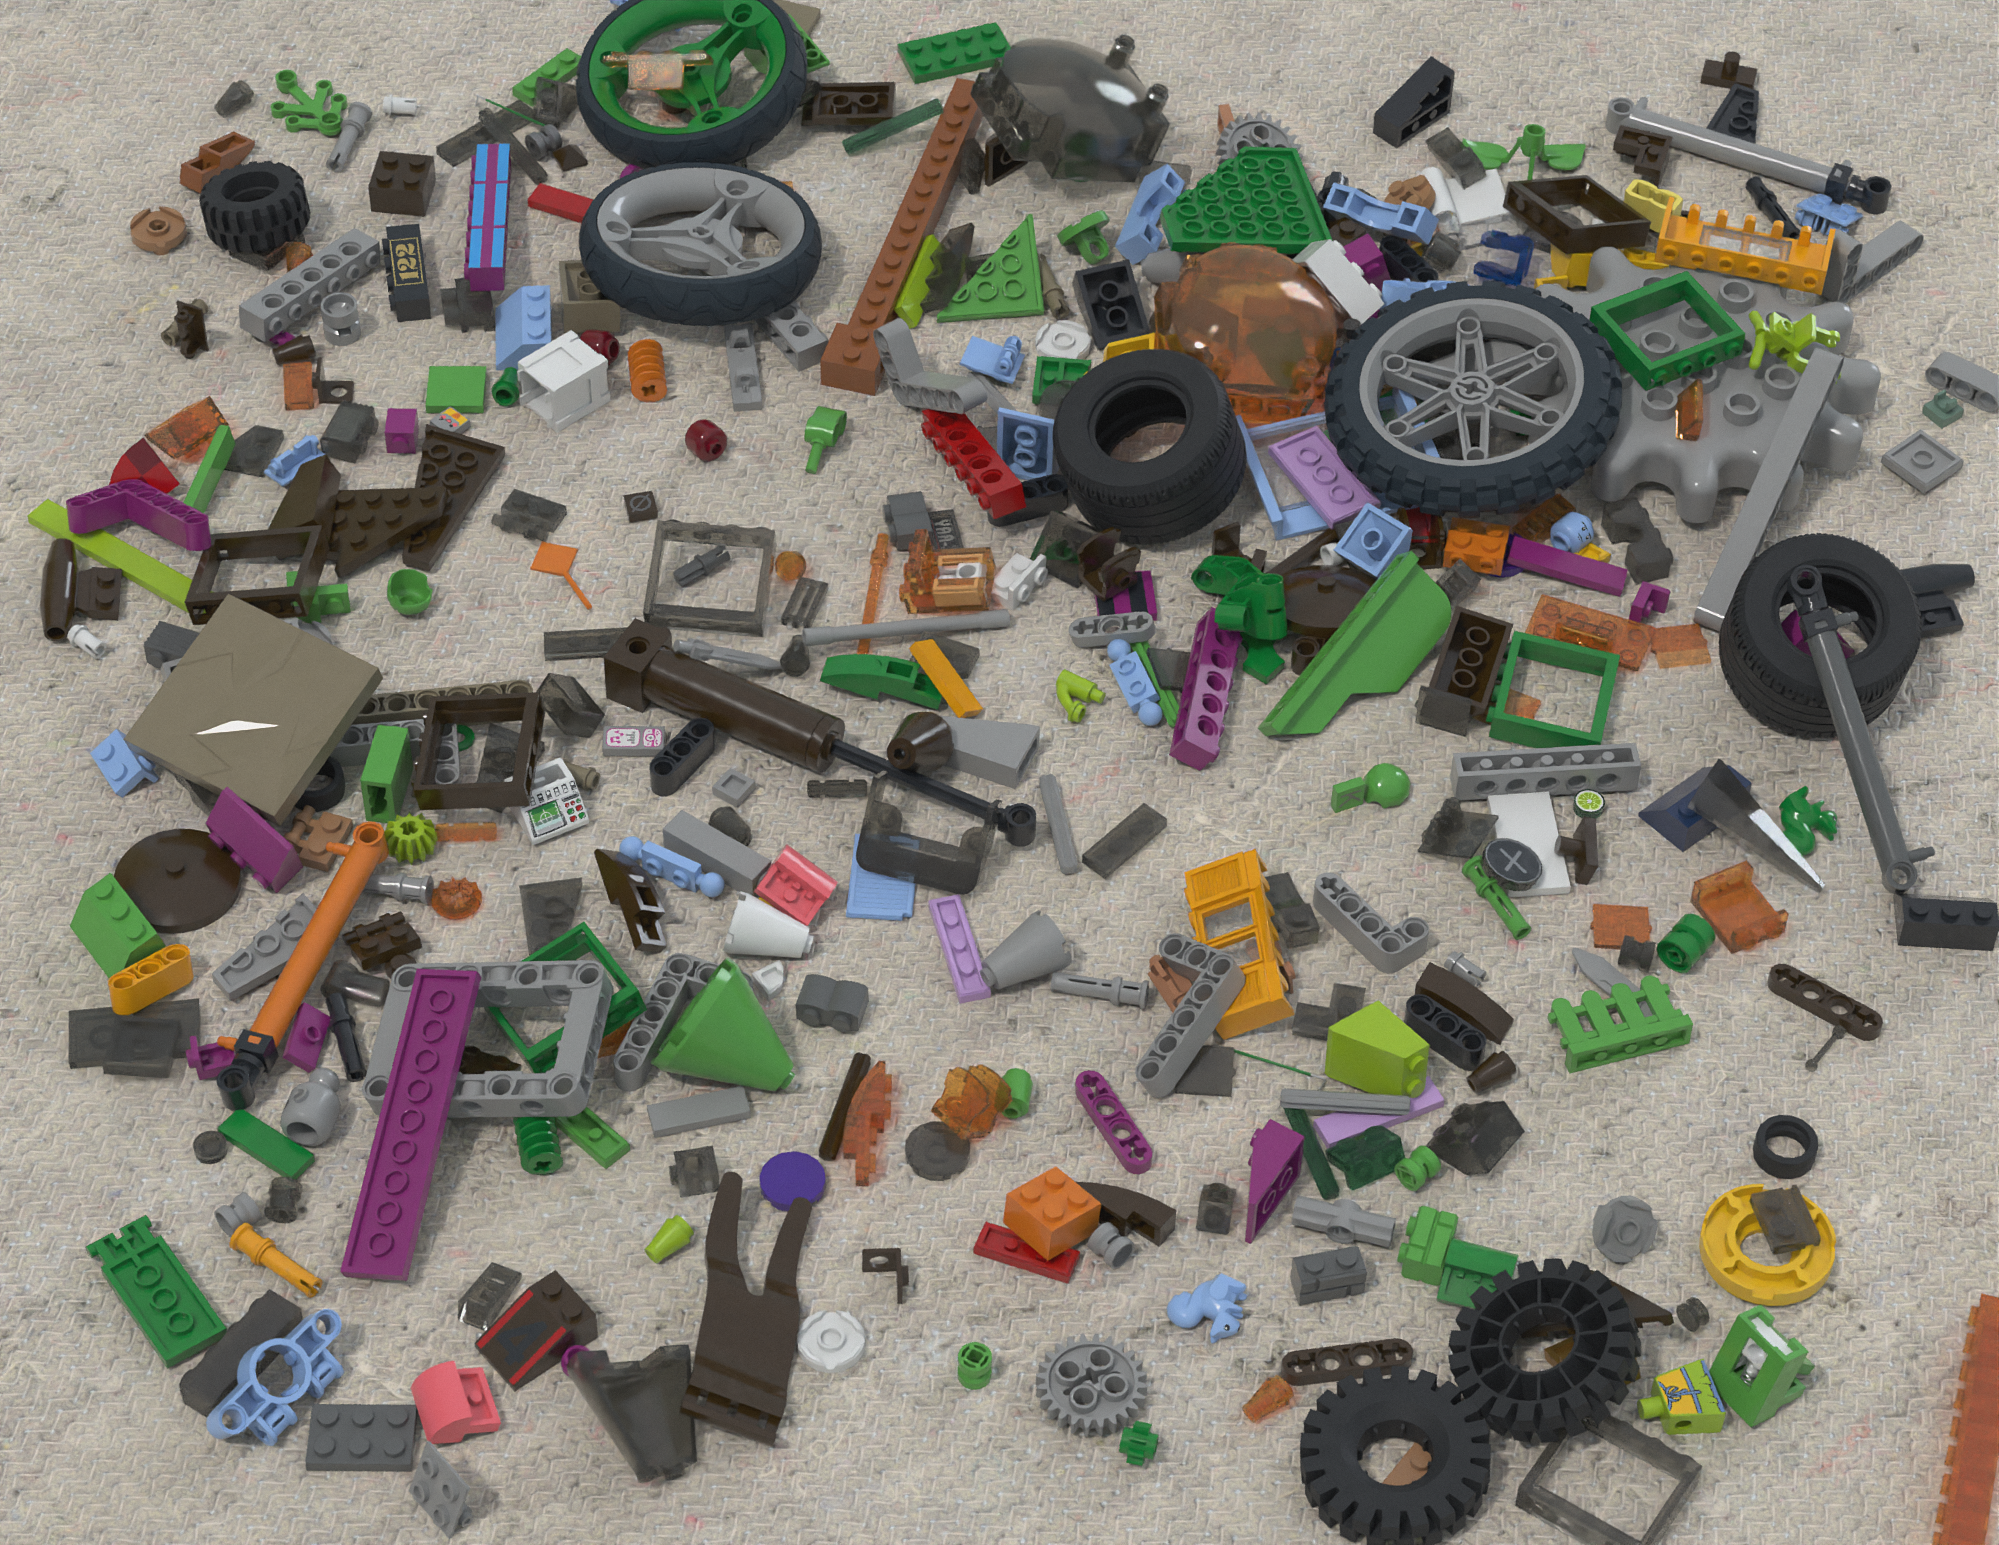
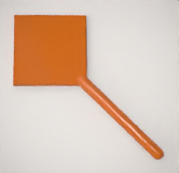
[530,542,592,610]

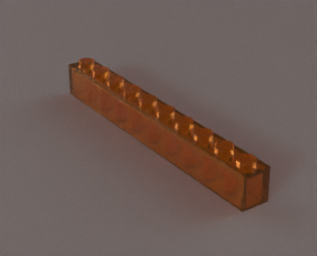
[1931,1293,1999,1545]

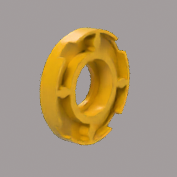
[1699,1184,1836,1306]

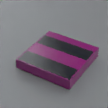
[1094,570,1157,621]

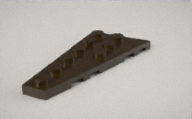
[402,424,505,572]

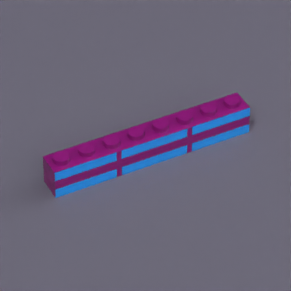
[464,144,512,291]

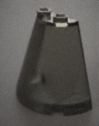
[567,1344,697,1483]

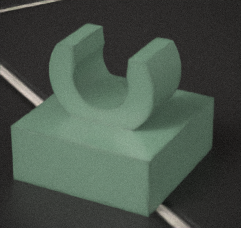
[1922,390,1964,429]

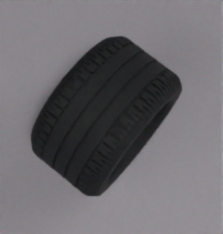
[1052,349,1247,545]
[1719,533,1922,738]

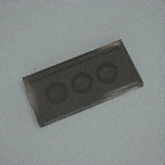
[69,998,201,1069]

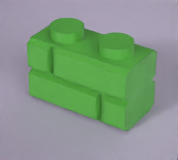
[1397,1205,1459,1286]

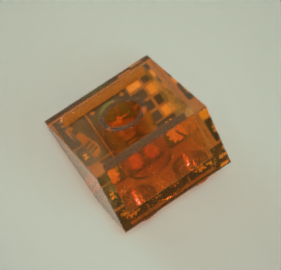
[144,396,229,459]

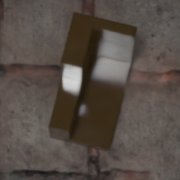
[1613,125,1673,189]

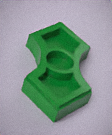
[1240,632,1285,684]

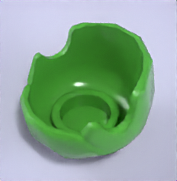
[387,569,432,615]
[1363,763,1411,809]

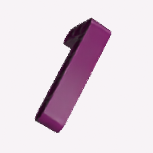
[66,479,211,551]

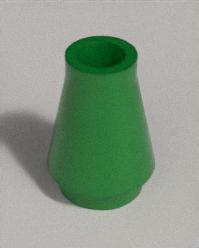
[491,367,519,406]

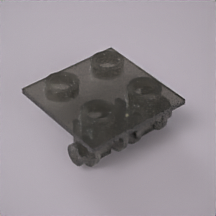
[1418,797,1499,859]

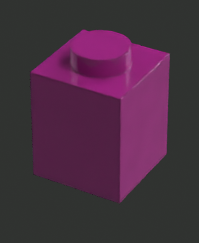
[384,408,419,454]

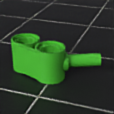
[804,406,847,474]

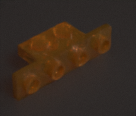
[603,50,714,90]

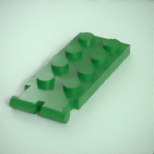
[85,1215,228,1369]

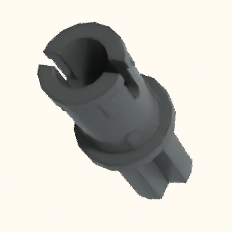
[673,544,730,586]

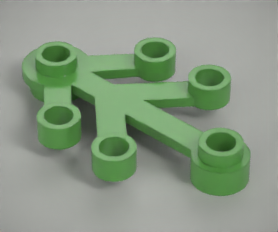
[271,70,347,136]

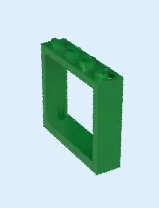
[1589,271,1746,391]
[1486,631,1620,748]
[484,922,647,1074]

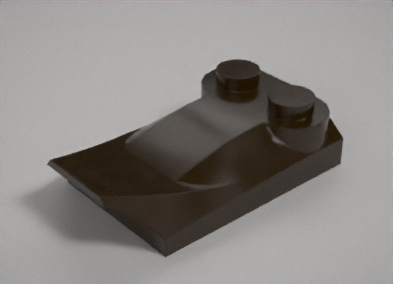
[801,82,896,134]

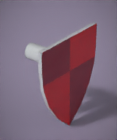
[109,437,180,494]

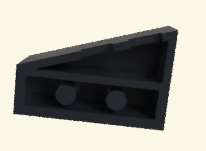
[1373,56,1455,149]

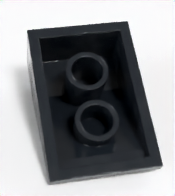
[1072,259,1150,350]

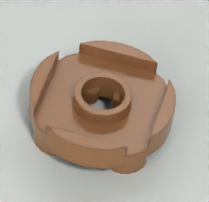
[1384,175,1436,209]
[130,207,187,256]

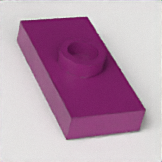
[282,1002,331,1073]

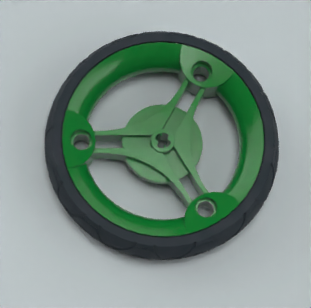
[576,0,807,169]

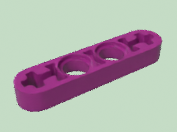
[1075,1070,1152,1174]

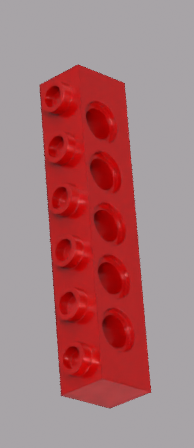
[921,409,1026,519]

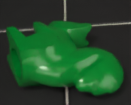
[1779,786,1837,856]

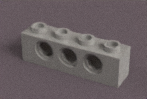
[754,300,829,372]

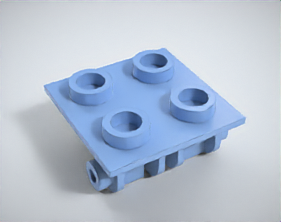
[1795,194,1864,235]
[959,336,1025,384]

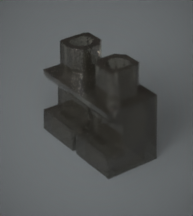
[440,278,496,333]

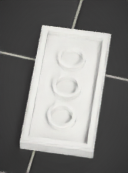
[1487,792,1571,897]

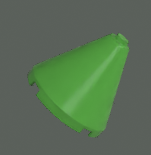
[651,957,795,1092]

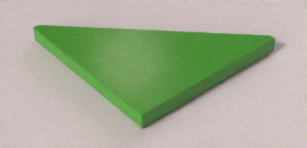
[937,214,1044,323]

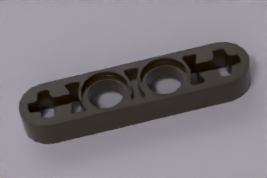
[1767,964,1883,1041]
[1281,1338,1413,1386]

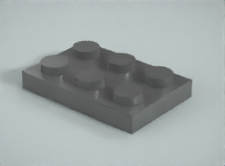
[305,1404,418,1472]

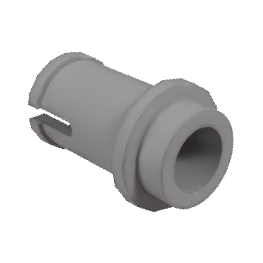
[1444,951,1487,988]

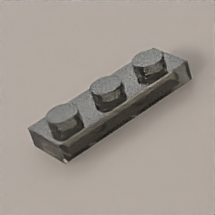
[1082,803,1167,879]

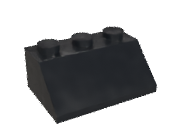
[1893,893,1999,951]

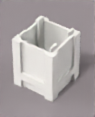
[517,330,610,433]

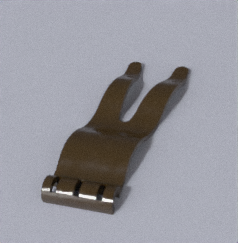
[678,1172,812,1447]

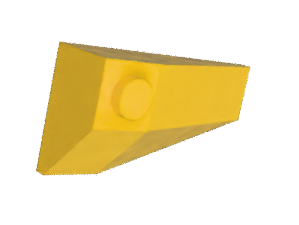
[1550,243,1669,288]

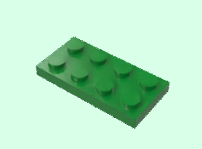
[897,22,1014,84]

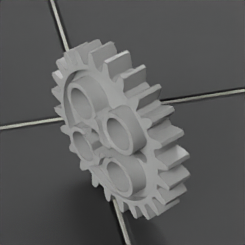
[1216,112,1303,165]
[1036,1333,1148,1437]

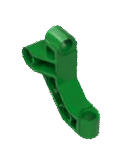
[1191,555,1288,640]

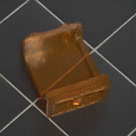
[1690,860,1789,954]

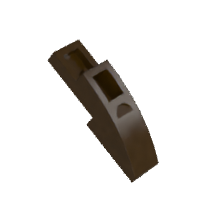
[594,849,667,953]

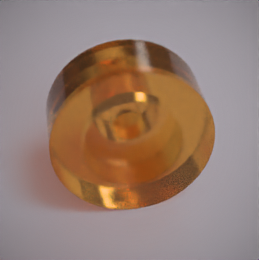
[775,551,806,581]

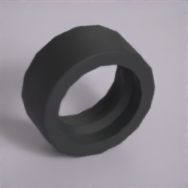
[295,756,346,812]
[1753,1115,1818,1179]

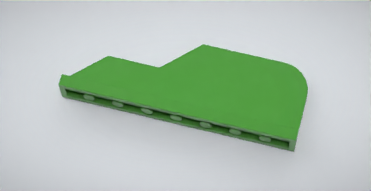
[1258,551,1451,736]

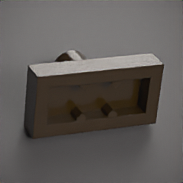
[1700,51,1758,89]
[1554,816,1598,885]

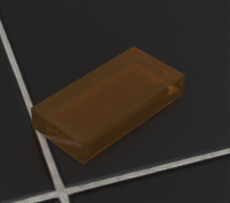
[283,362,314,411]

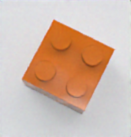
[1003,1166,1101,1260]

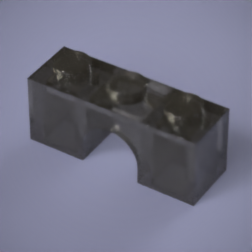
[1601,497,1673,585]

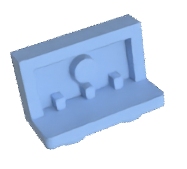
[90,729,159,798]

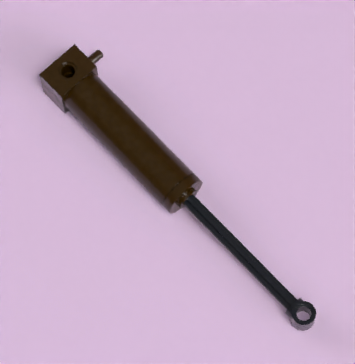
[604,618,1036,847]

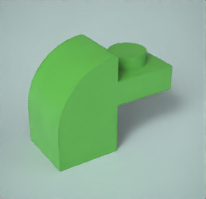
[286,571,351,624]

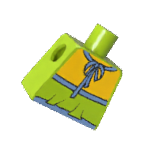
[1637,1359,1726,1435]

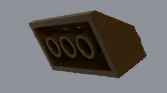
[1420,606,1514,723]

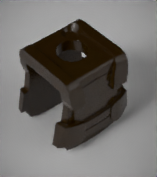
[1396,507,1447,570]
[1077,527,1141,602]

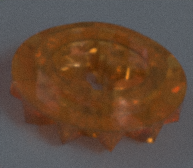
[431,876,482,920]

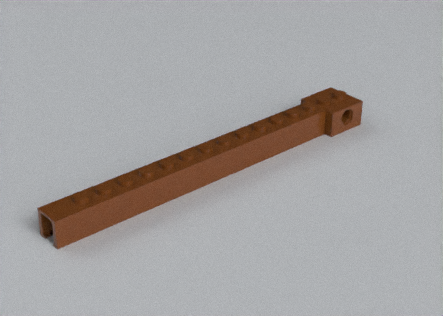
[820,78,988,396]

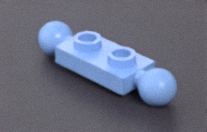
[1107,639,1162,726]
[619,836,725,897]

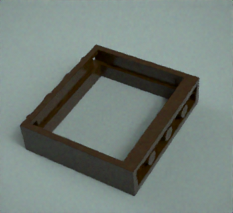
[1503,175,1651,254]
[184,525,330,625]
[411,692,545,810]

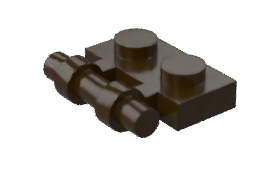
[342,911,422,971]

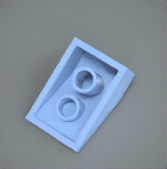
[997,407,1059,480]

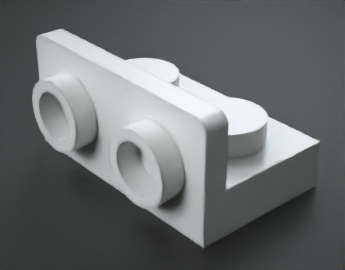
[983,553,1048,611]

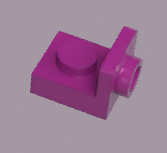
[1627,581,1671,628]

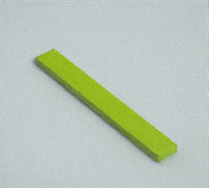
[27,499,213,613]

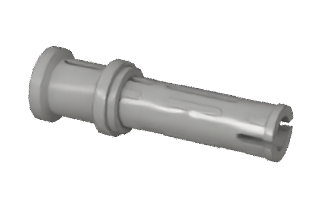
[326,102,372,172]
[363,873,434,904]
[1050,971,1149,1009]

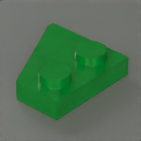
[1032,356,1091,406]

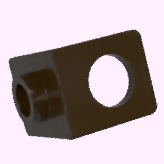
[312,357,354,404]
[1212,522,1244,557]
[862,1248,909,1304]

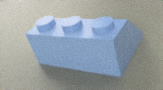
[495,285,552,370]

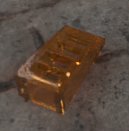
[1511,493,1576,543]

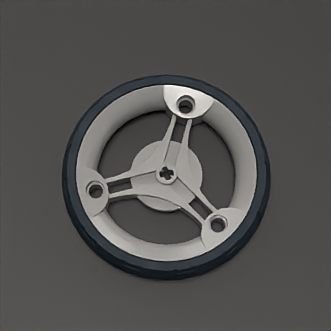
[578,162,822,326]

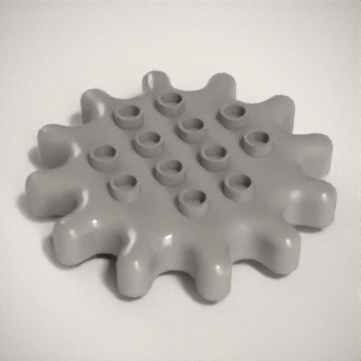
[1505,247,1881,523]

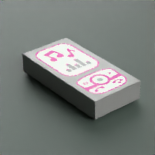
[602,726,665,756]

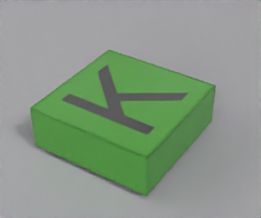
[1331,777,1365,813]

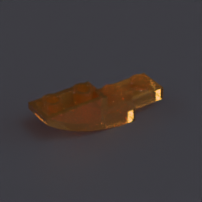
[843,1061,892,1187]

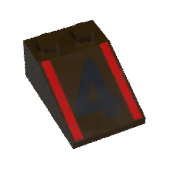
[474,1270,598,1392]

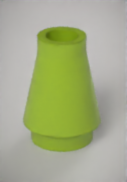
[644,1215,694,1264]

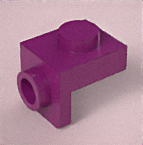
[186,1035,236,1080]

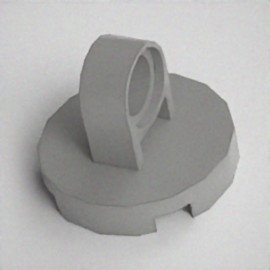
[1592,1196,1658,1262]

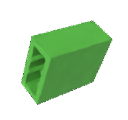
[360,725,413,823]

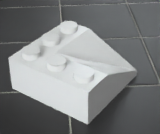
[1287,239,1385,328]

